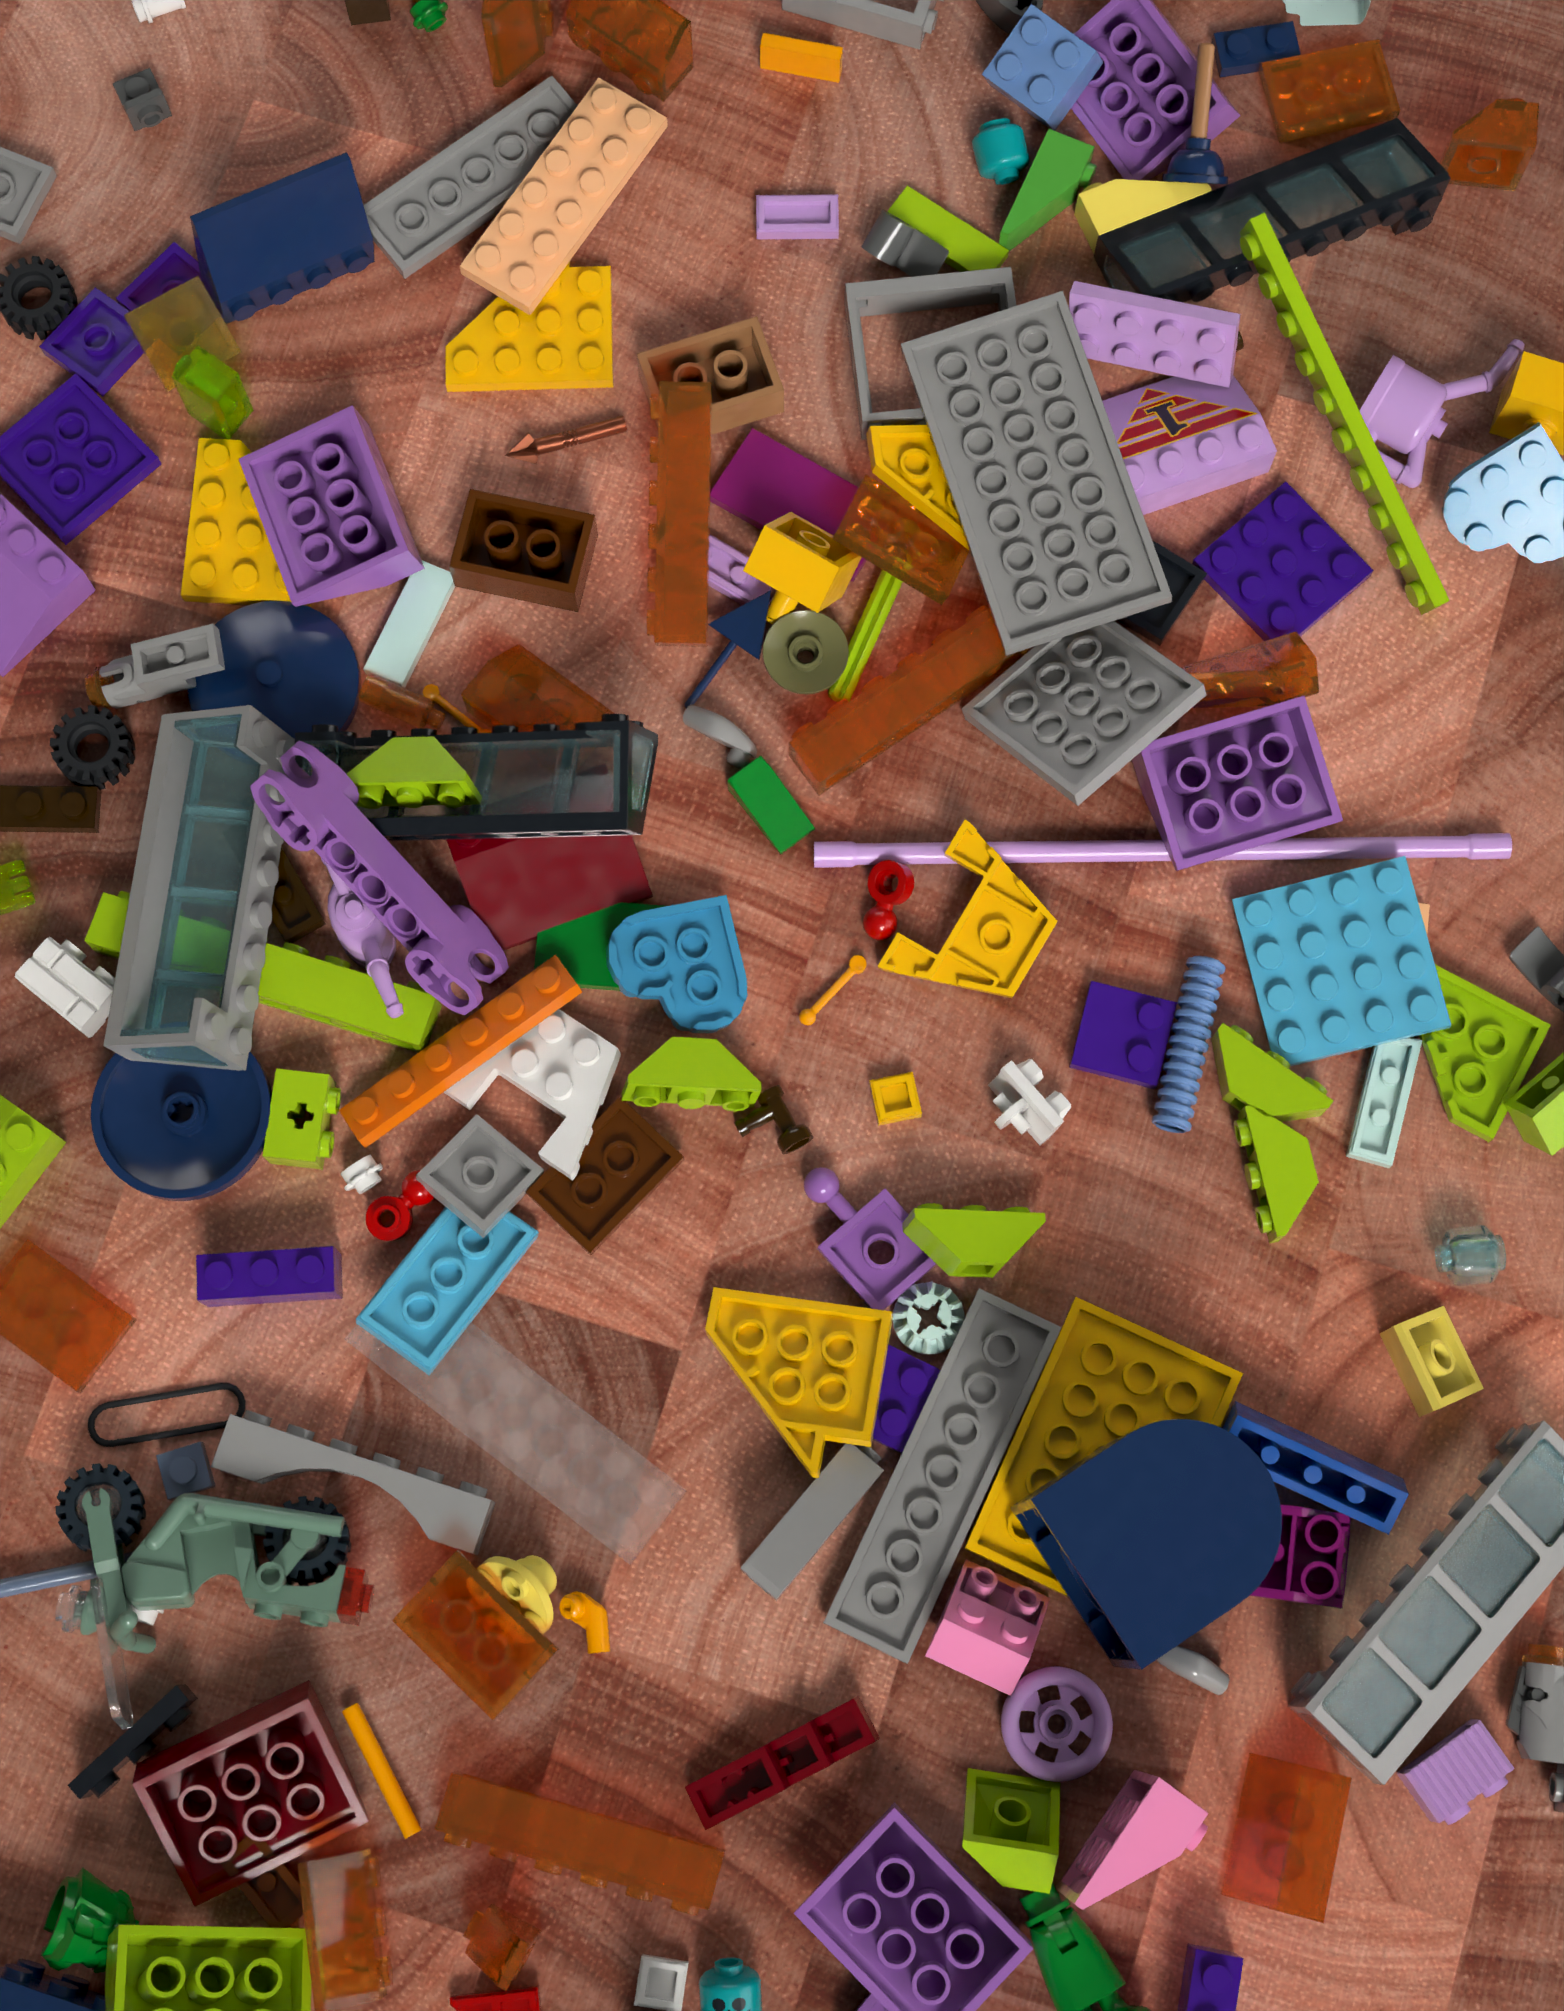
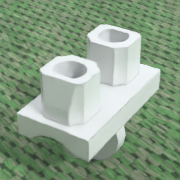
[988,1059,1071,1145]

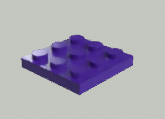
[0,373,162,545]
[1192,481,1374,656]

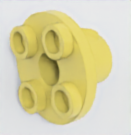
[468,1555,557,1641]

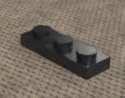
[68,1684,198,1799]

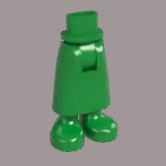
[1019,1882,1151,2011]

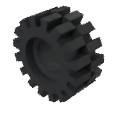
[0,256,78,340]
[50,705,136,790]

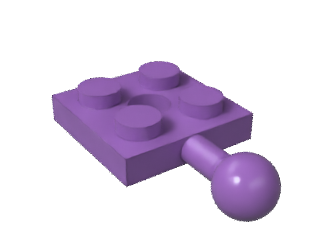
[804,1167,937,1310]

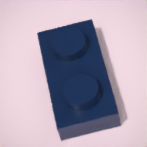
[1211,21,1301,78]

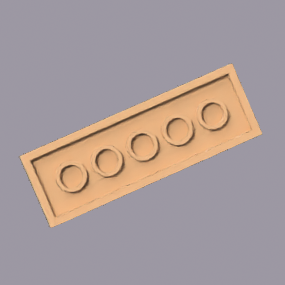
[460,77,668,315]

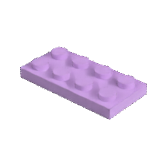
[1069,281,1240,388]

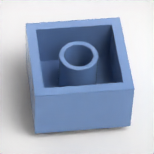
[982,4,1103,131]

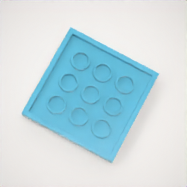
[1232,856,1451,1066]

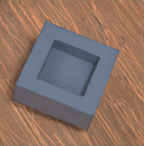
[156,1441,216,1501]

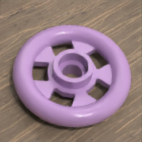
[1001,1666,1113,1782]

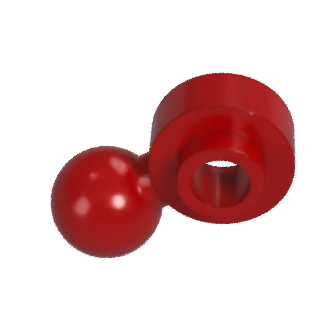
[863,860,914,940]
[365,1170,434,1241]

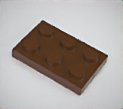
[526,1096,684,1256]

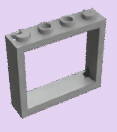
[782,0,944,50]
[844,267,1017,440]

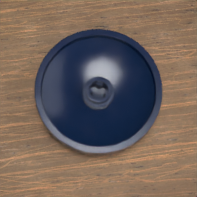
[187,600,361,767]
[91,1022,272,1201]

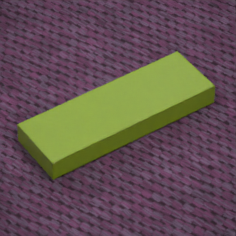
[887,185,1009,272]

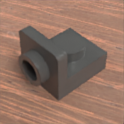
[112,68,172,131]

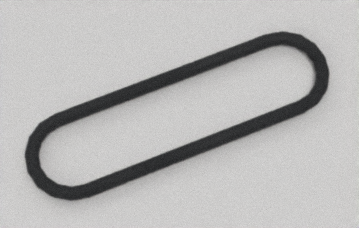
[88,1383,246,1447]

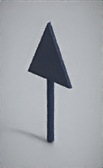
[684,590,771,708]

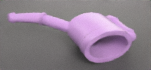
[1359,339,1525,488]
[321,858,404,1018]

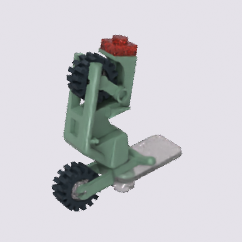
[55,1463,374,1730]

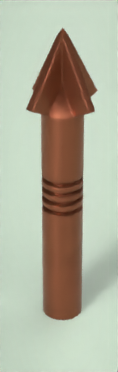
[505,415,627,464]

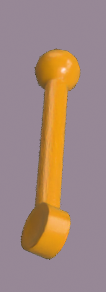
[422,684,492,733]
[799,955,867,1026]

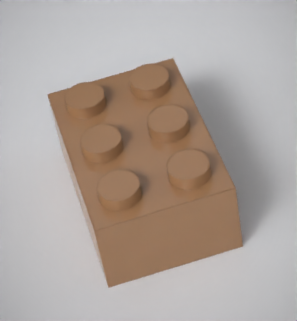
[637,316,784,449]

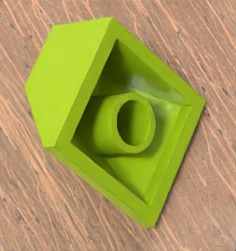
[962,1768,1061,1894]

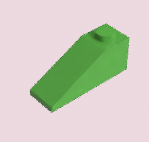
[999,129,1097,251]

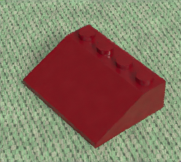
[446,764,653,951]
[132,1680,369,1907]

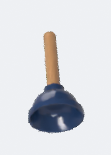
[1162,42,1228,185]

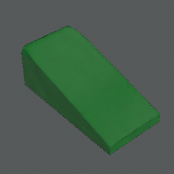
[727,756,815,855]

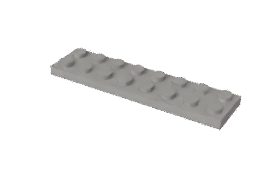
[823,1288,1061,1664]

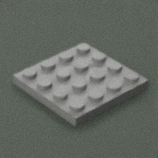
[961,621,1207,806]

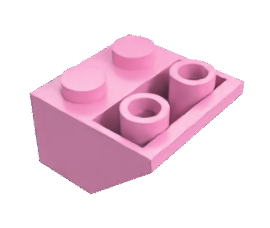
[925,1559,1050,1696]

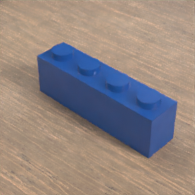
[1222,1401,1409,1535]

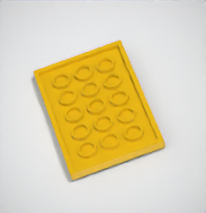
[964,1297,1243,1597]

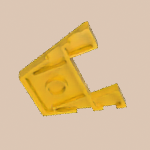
[878,820,1058,998]

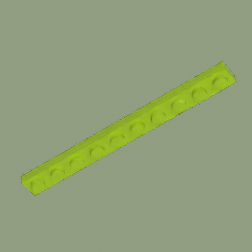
[1239,212,1450,615]

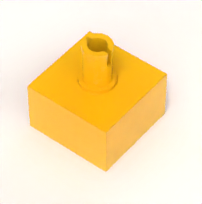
[1489,351,1564,456]
[743,512,864,624]

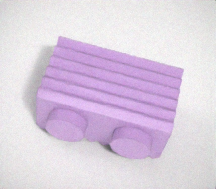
[1397,1719,1514,1825]

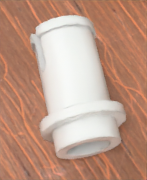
[131,0,186,24]

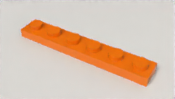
[339,955,582,1148]

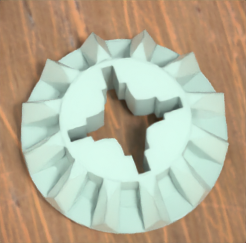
[893,1281,965,1355]

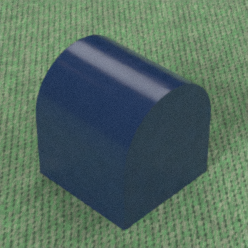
[1010,1419,1282,1670]

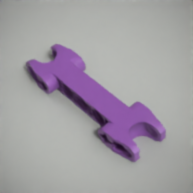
[250,741,509,1016]

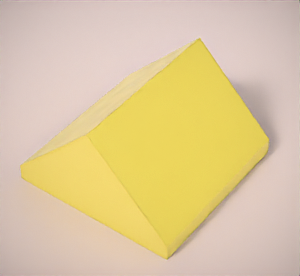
[1380,1306,1484,1417]

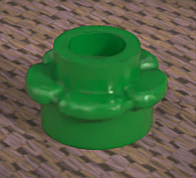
[410,0,448,32]

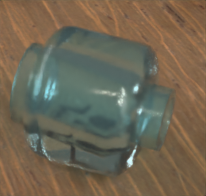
[1435,1225,1506,1286]

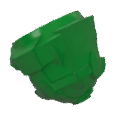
[41,1868,139,1973]

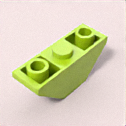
[347,736,482,809]
[1211,1023,1334,1122]
[622,1036,761,1111]
[1234,1104,1319,1244]
[902,1203,1046,1278]

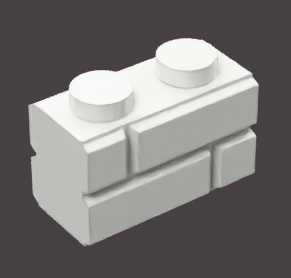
[14,937,115,1038]

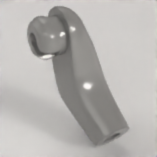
[683,705,757,769]
[1156,1646,1229,1695]

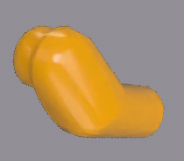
[559,1591,610,1654]

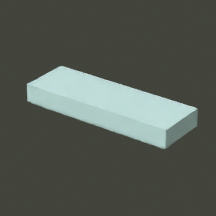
[363,560,455,690]
[1346,1037,1422,1168]

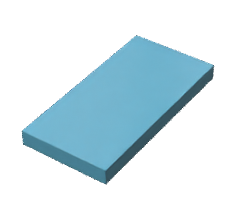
[356,1207,539,1376]

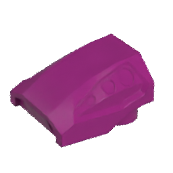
[1250,1504,1351,1609]

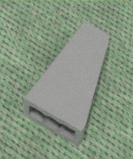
[740,1444,884,1601]

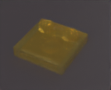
[123,276,241,393]

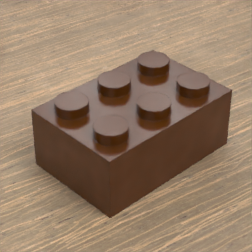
[449,489,598,612]

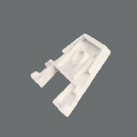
[443,1009,621,1181]

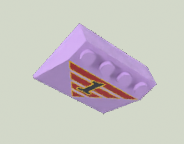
[1102,375,1277,515]

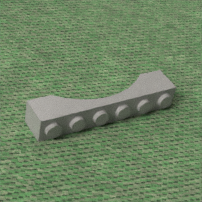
[211,1410,496,1556]

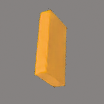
[760,33,843,83]

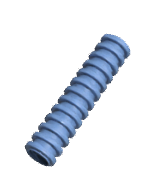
[1151,956,1226,1133]

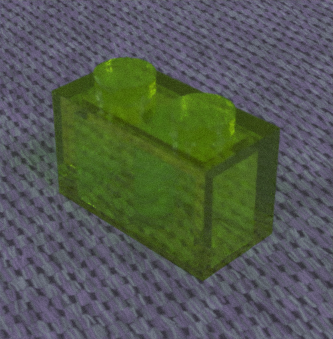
[171,345,254,439]

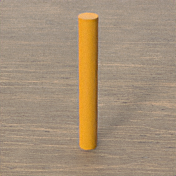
[342,1703,422,1839]

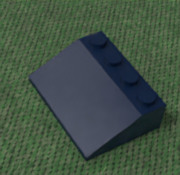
[190,152,375,325]

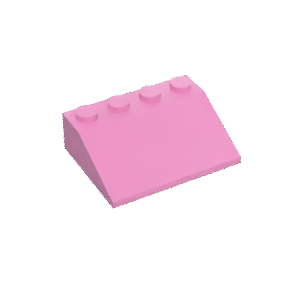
[1055,1770,1209,1910]

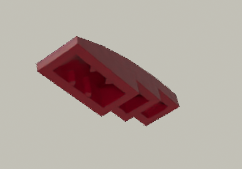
[685,1695,880,1830]

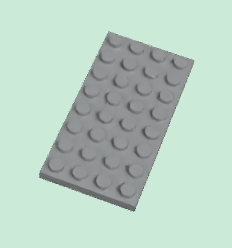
[901,291,1172,655]

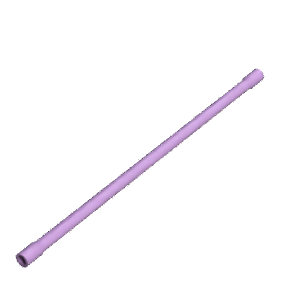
[814,833,1512,868]

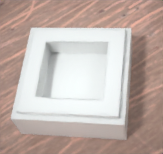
[634,1954,689,2011]

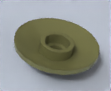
[763,610,849,694]

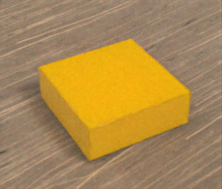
[869,1072,922,1126]

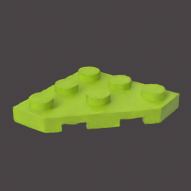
[1419,964,1551,1142]

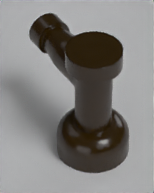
[734,1085,814,1155]

